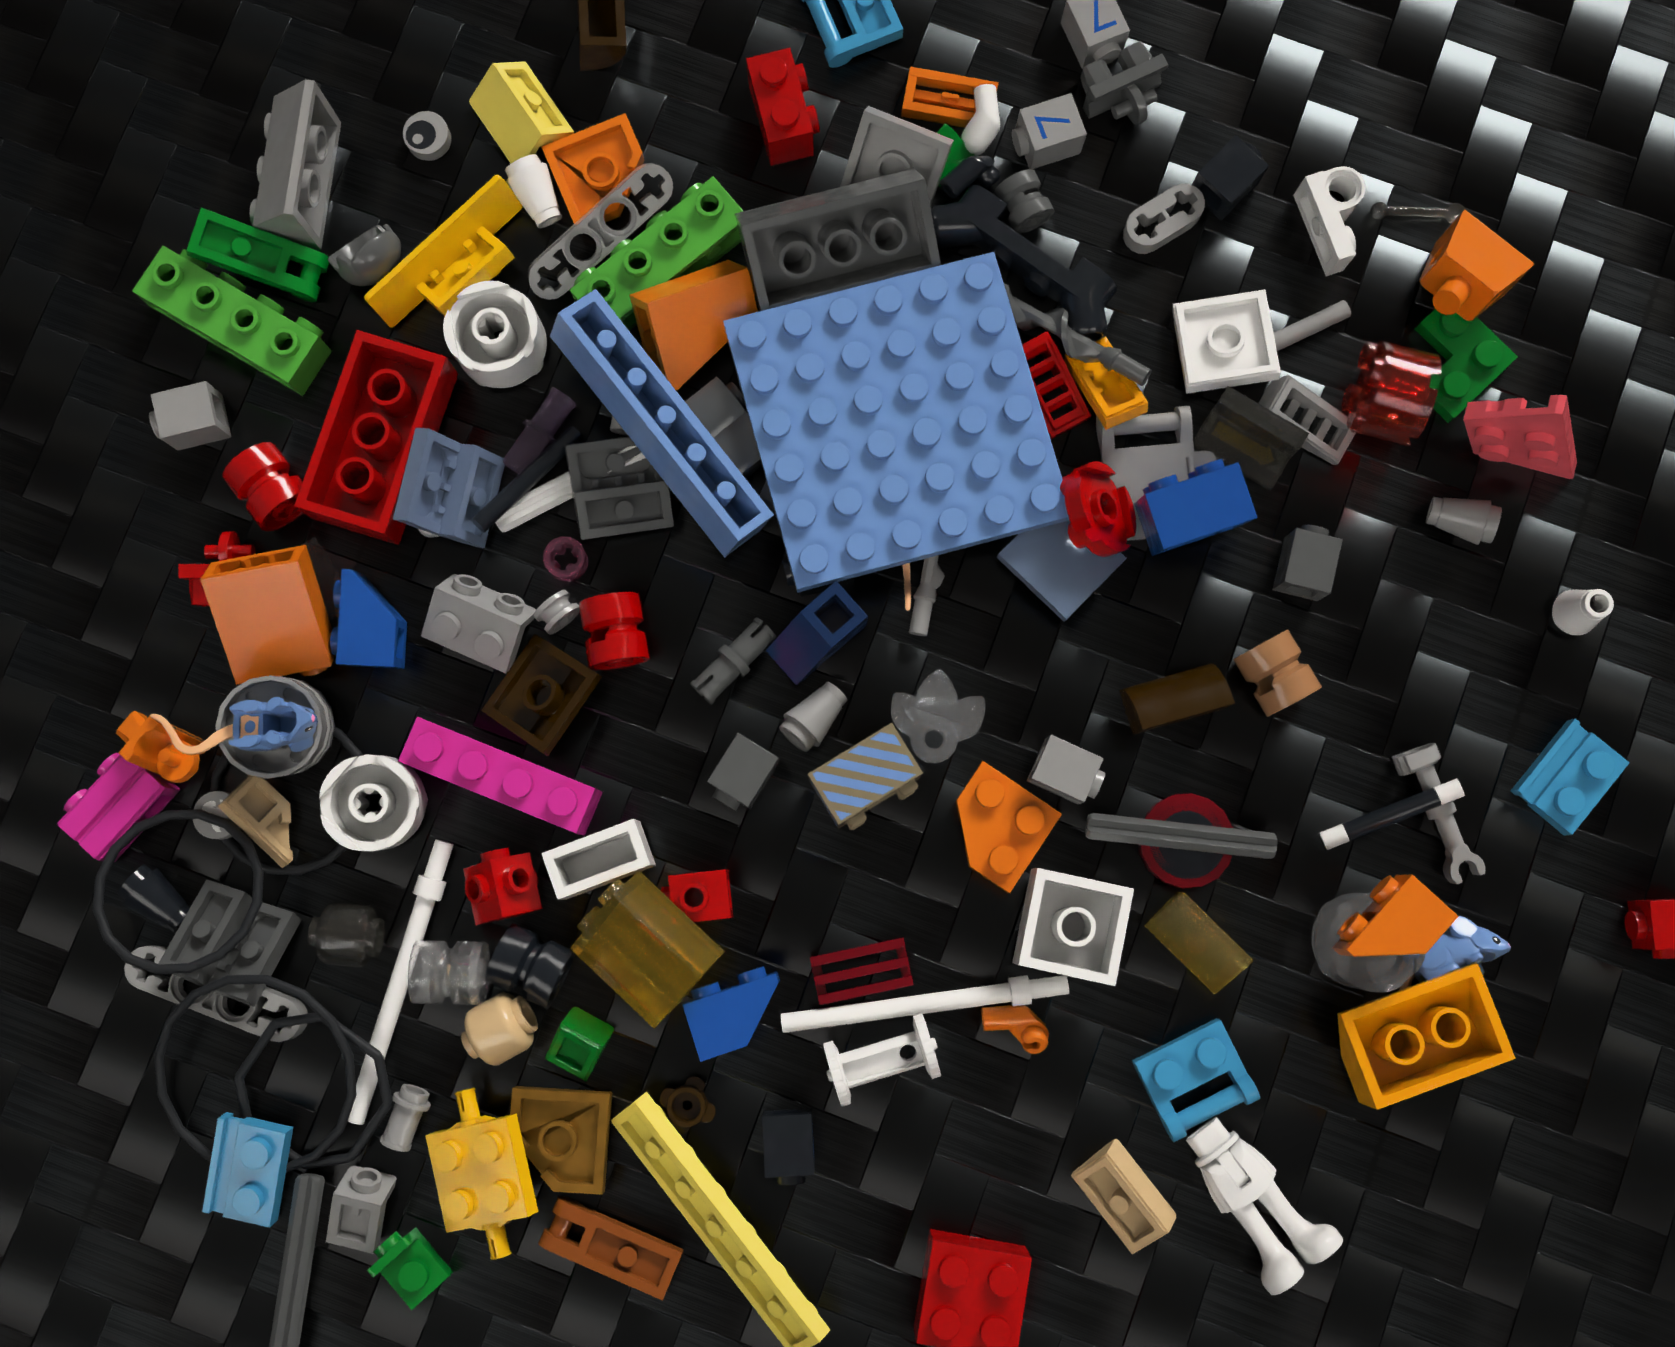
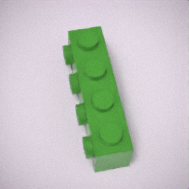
[570,176,743,331]
[132,246,332,396]

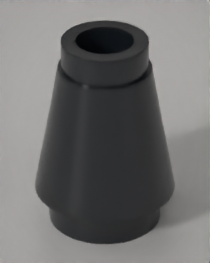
[117,864,190,933]

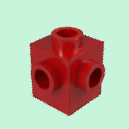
[463,848,542,925]

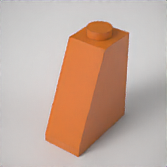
[629,260,758,390]

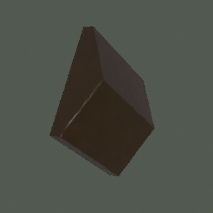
[481,634,602,756]

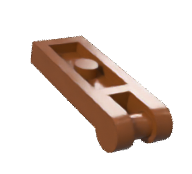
[538,1195,684,1301]

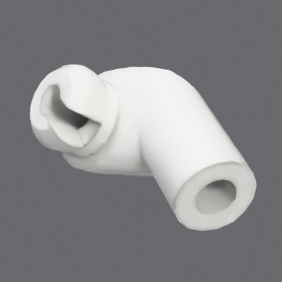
[961,84,1000,156]

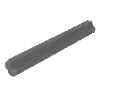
[1085,813,1278,859]
[269,1173,325,1347]

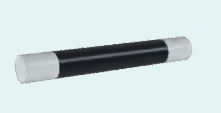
[1320,778,1465,850]

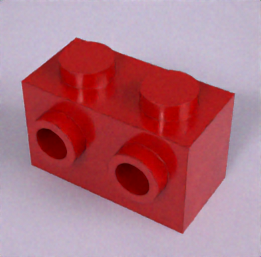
[746,47,820,166]

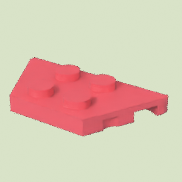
[1463,395,1577,479]

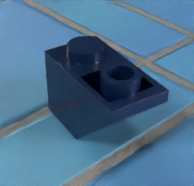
[766,581,868,686]

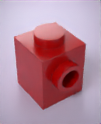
[661,869,734,924]
[1625,899,1675,959]

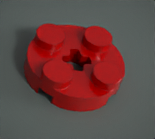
[1060,461,1137,557]

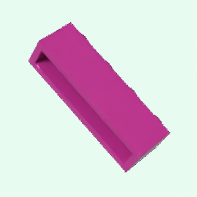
[398,717,603,836]

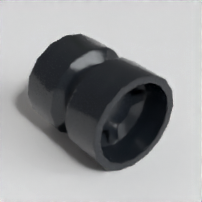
[485,923,575,1009]

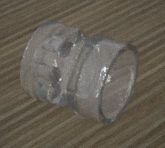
[408,940,490,1005]

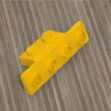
[364,175,522,328]

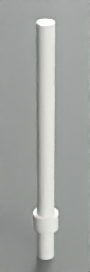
[348,839,454,1125]
[781,975,1069,1033]

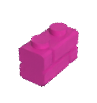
[57,753,180,862]

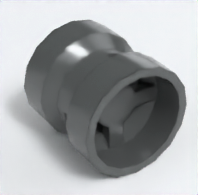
[994,169,1055,234]

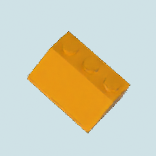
[1337,963,1516,1110]

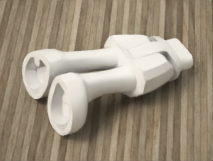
[1186,1117,1343,1295]

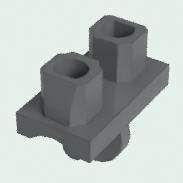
[1080,41,1168,125]

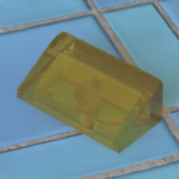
[1145,892,1253,994]

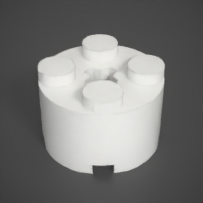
[443,281,547,388]
[319,754,428,852]

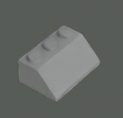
[250,79,341,250]

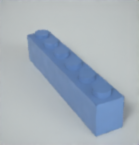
[550,289,774,558]

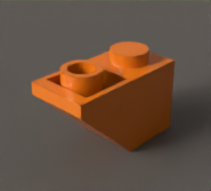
[1332,874,1458,957]

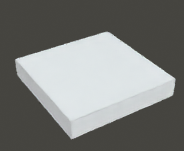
[1172,289,1281,394]

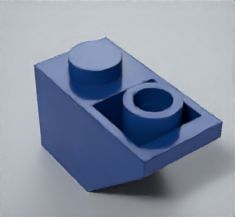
[330,569,407,669]
[682,966,780,1062]

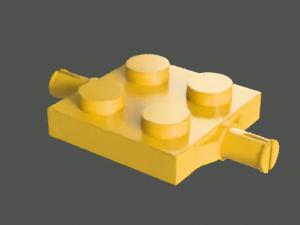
[425,1087,539,1260]

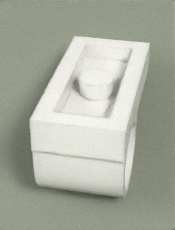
[1293,166,1366,276]

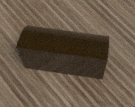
[577,0,627,71]
[1119,663,1235,735]

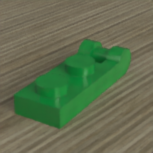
[186,207,329,302]

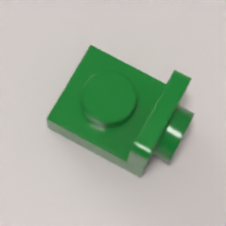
[367,1228,453,1310]

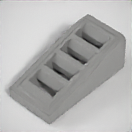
[1252,375,1360,465]

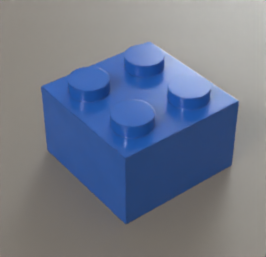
[1134,459,1258,556]

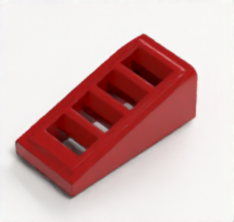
[1022,331,1091,440]

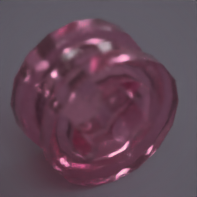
[543,536,588,582]

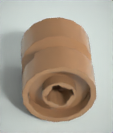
[1233,629,1322,717]

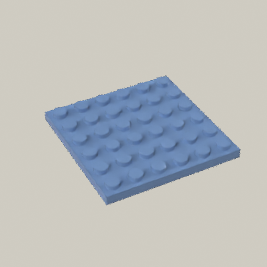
[723,252,1069,593]

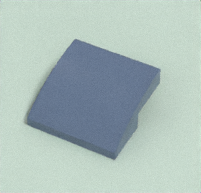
[393,428,506,548]
[997,520,1127,622]

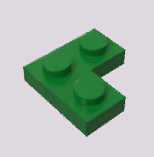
[1415,309,1518,423]

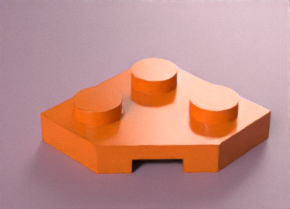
[542,113,644,224]
[956,761,1062,893]

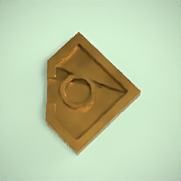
[510,1086,612,1195]

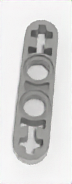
[528,163,673,300]
[124,945,308,1042]

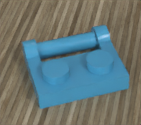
[801,0,903,68]
[1132,1018,1261,1142]

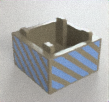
[808,723,923,830]

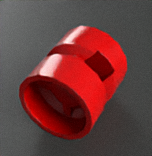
[222,442,303,531]
[579,592,650,670]

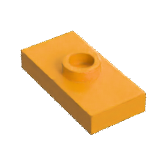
[1064,337,1148,430]

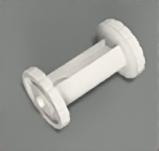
[823,1013,941,1107]

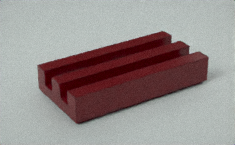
[810,937,914,1005]

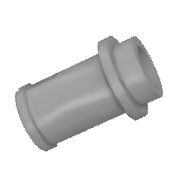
[380,1084,431,1152]

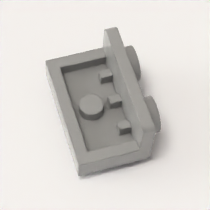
[421,574,536,673]

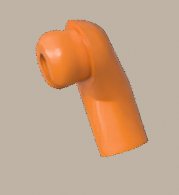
[981,1005,1049,1054]

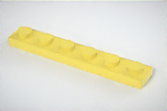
[610,1091,830,1347]

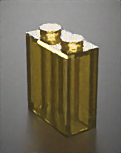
[570,871,725,1029]

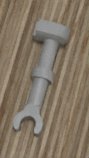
[1392,743,1485,884]

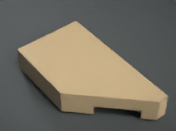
[217,775,293,868]

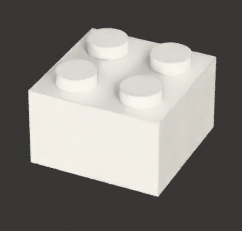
[1012,868,1134,986]

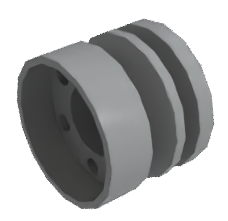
[215,675,335,779]

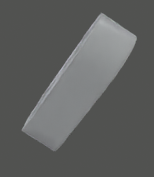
[1123,184,1205,254]

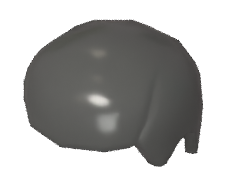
[328,224,401,286]

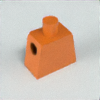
[1419,209,1534,321]

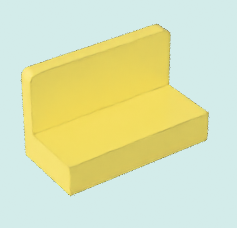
[469,62,574,163]

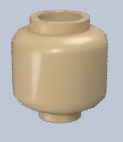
[461,992,538,1066]

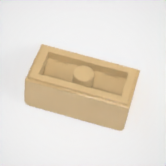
[1071,1139,1176,1254]

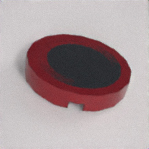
[1138,793,1233,888]

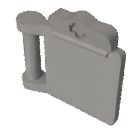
[1096,406,1216,541]

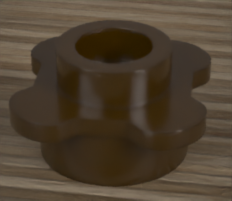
[659,1076,716,1134]

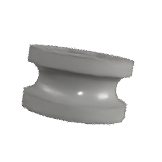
[533,590,580,635]

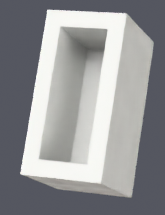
[541,819,656,900]

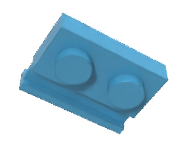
[1510,719,1629,836]
[202,1112,294,1228]

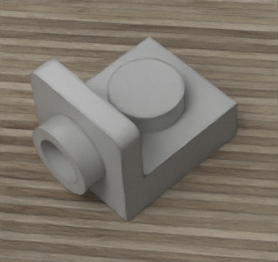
[326,1166,396,1254]

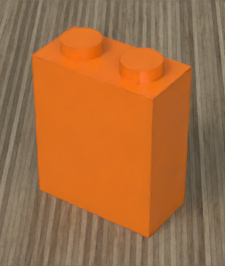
[200,545,335,685]

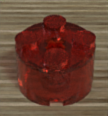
[1341,341,1441,446]

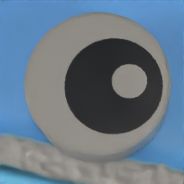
[403,111,451,161]

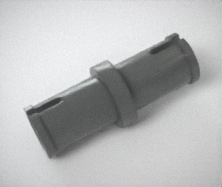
[690,617,777,705]

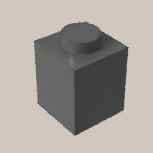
[1272,525,1343,601]
[707,733,780,811]

